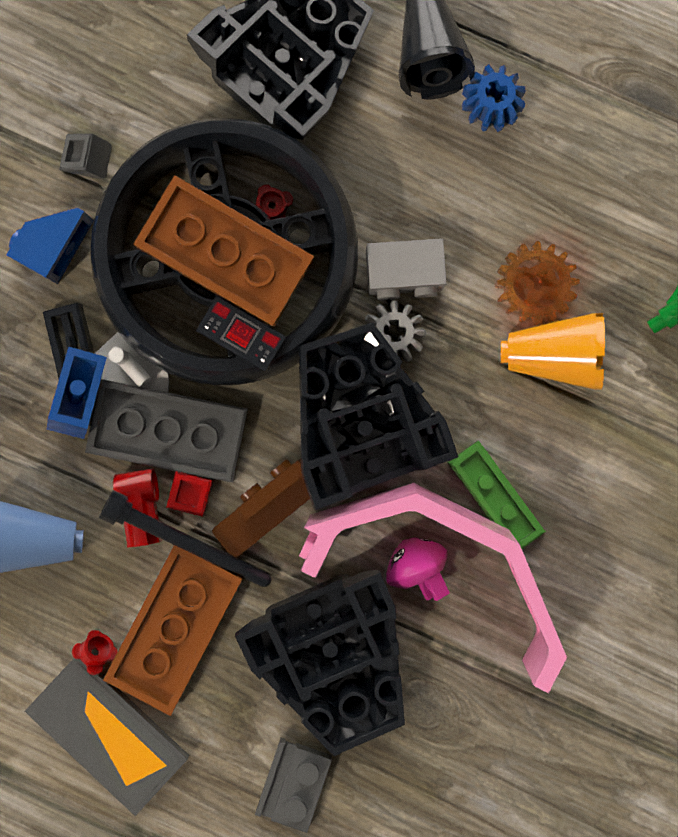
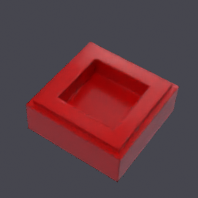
[166,471,214,517]

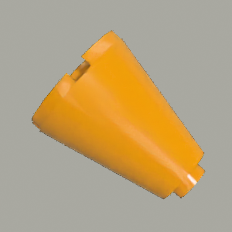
[501,313,605,390]

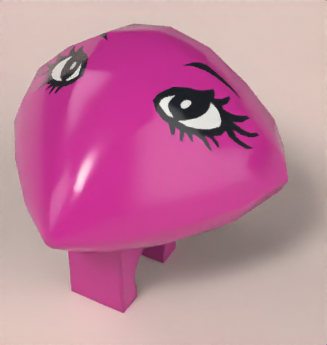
[386,537,450,601]

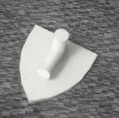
[94,332,169,392]

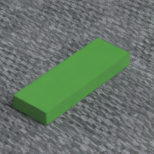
[447,441,546,549]

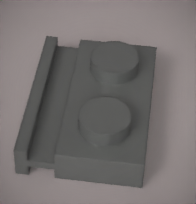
[255,737,332,833]

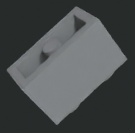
[366,238,447,300]

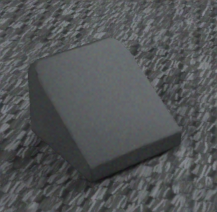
[59,134,112,178]

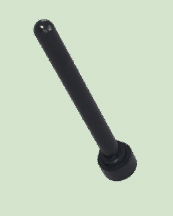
[99,490,272,587]

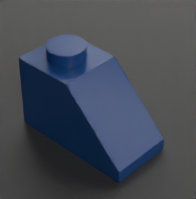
[6,208,94,284]
[46,347,107,439]

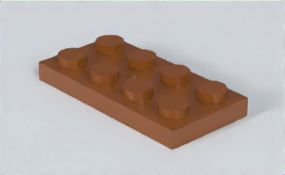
[133,175,314,328]
[103,545,243,716]

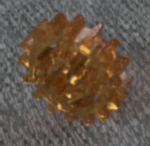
[495,241,580,325]

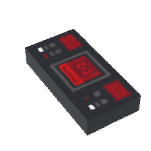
[196,296,287,373]

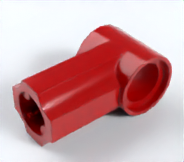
[113,468,162,547]

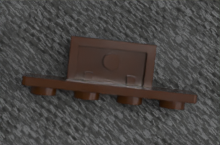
[212,459,310,558]

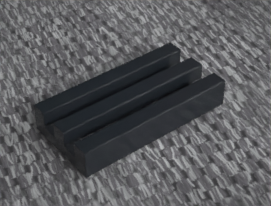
[43,302,94,379]

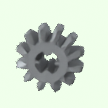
[365,301,426,362]

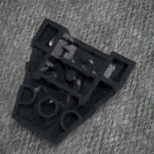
[187,0,374,140]
[299,322,459,510]
[235,570,405,756]

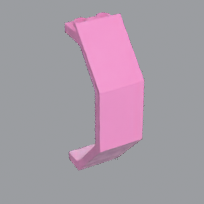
[299,483,567,693]

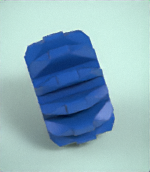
[462,64,526,132]

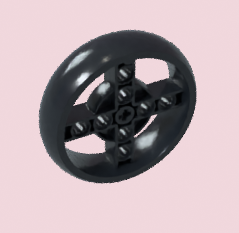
[90,118,358,385]

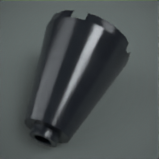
[399,0,475,100]

